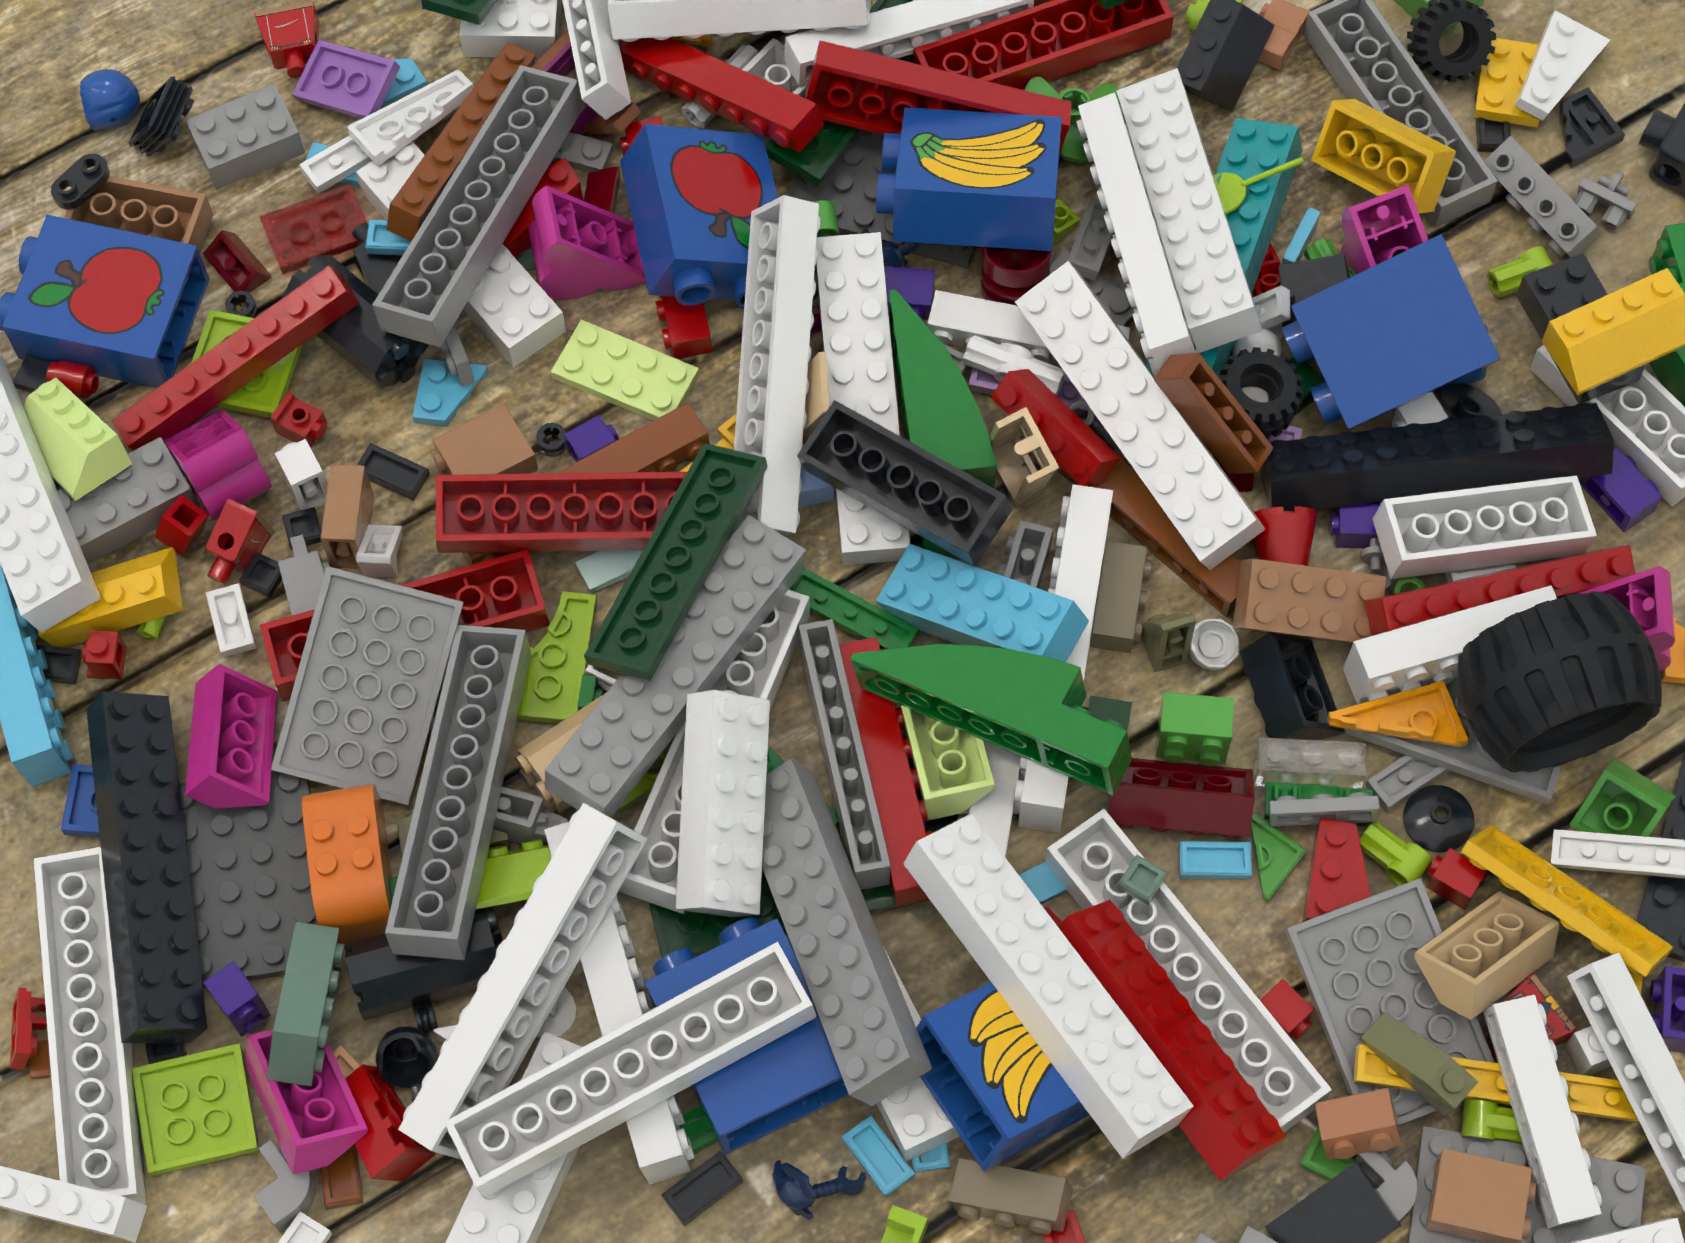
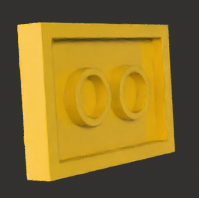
[1473,38,1540,128]

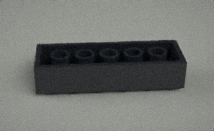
[797,400,1012,567]

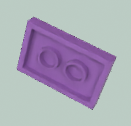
[292,40,400,119]

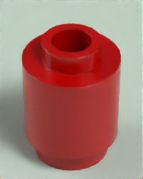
[46,360,99,398]

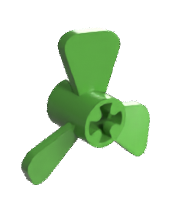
[1025,77,1120,164]

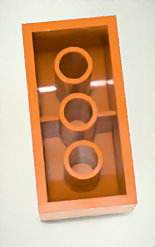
[302,784,392,945]

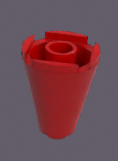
[1253,506,1317,566]

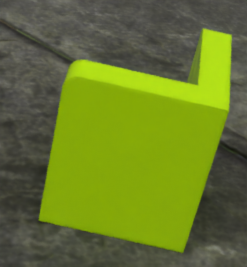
[881,1205,928,1243]

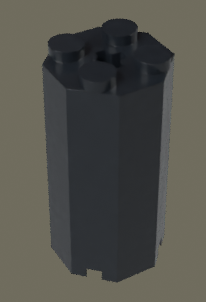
[283,254,429,388]
[344,908,503,1021]

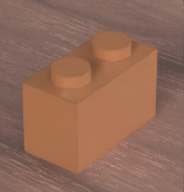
[1315,1088,1402,1160]

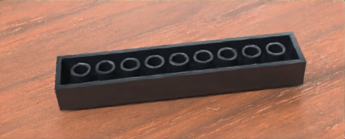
[1260,403,1614,512]
[86,691,208,1043]

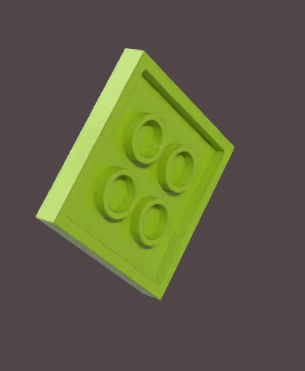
[191,310,303,418]
[131,1043,260,1177]

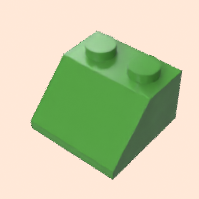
[1569,758,1676,837]

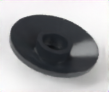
[1439,383,1501,420]
[1403,785,1474,853]

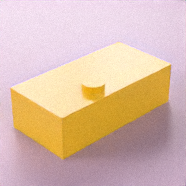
[1311,99,1456,213]

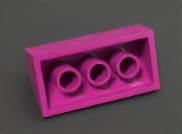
[185,663,277,809]
[245,1030,368,1175]

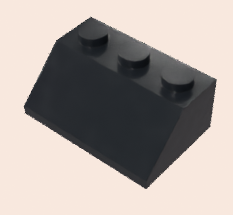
[1177,0,1275,113]
[1239,632,1345,747]

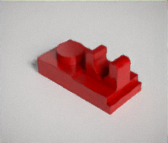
[10,987,47,1070]

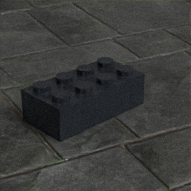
[1516,253,1646,403]

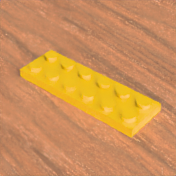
[1461,824,1673,977]

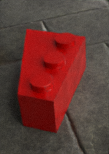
[502,158,584,260]
[1302,818,1371,922]
[345,1064,436,1182]

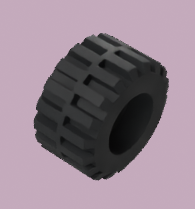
[1407,0,1496,82]
[1219,347,1303,440]

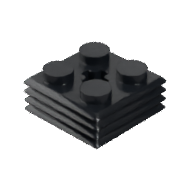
[129,76,194,157]

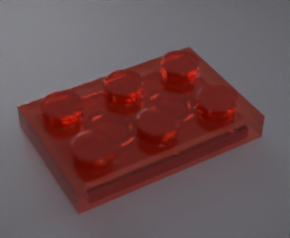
[259,183,368,275]

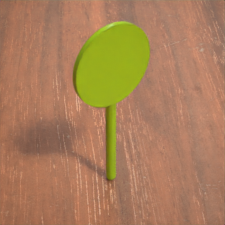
[1213,157,1304,215]

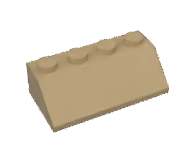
[1414,891,1560,1020]

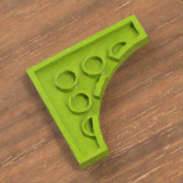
[444,591,597,724]

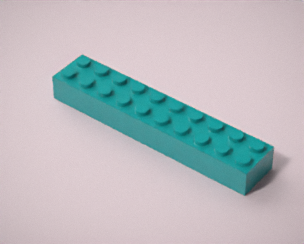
[1146,118,1302,377]

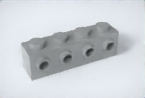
[1484,136,1603,257]
[998,520,1053,588]

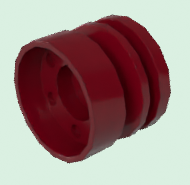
[981,247,1052,306]

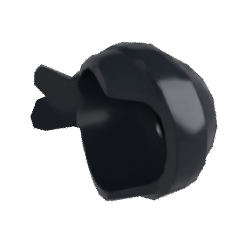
[376,1026,438,1102]

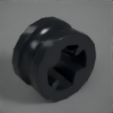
[225,291,257,318]
[536,423,567,457]
[413,1002,438,1033]

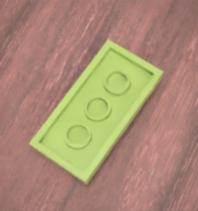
[551,319,699,421]

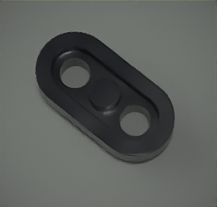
[51,154,110,210]

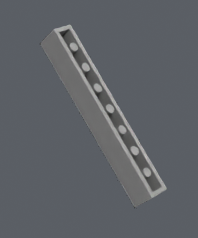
[798,619,891,890]

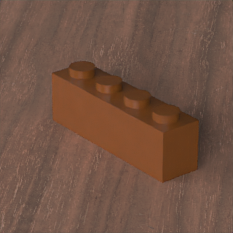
[1154,353,1274,474]

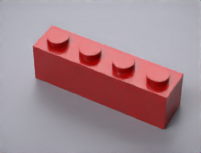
[990,369,1121,486]

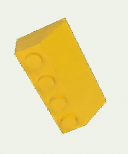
[1542,268,1685,395]
[38,547,183,648]

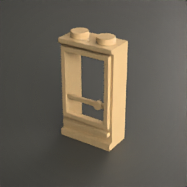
[989,407,1059,507]

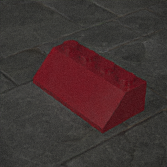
[1108,758,1255,839]

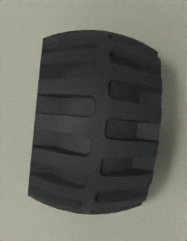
[1457,591,1662,773]

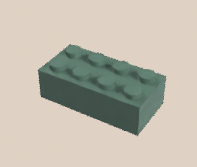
[267,922,344,1086]

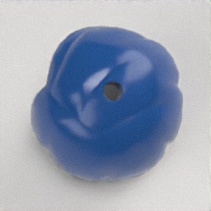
[80,69,140,132]

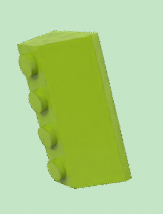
[476,839,551,909]

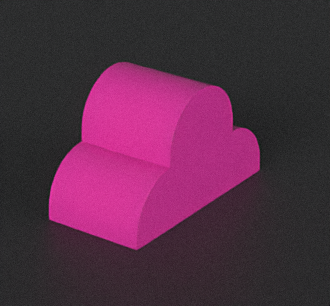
[1340,185,1428,275]
[528,186,646,300]
[163,408,273,521]
[1579,566,1675,672]

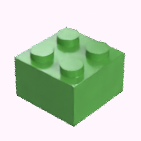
[1155,692,1234,766]

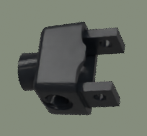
[1639,103,1685,197]

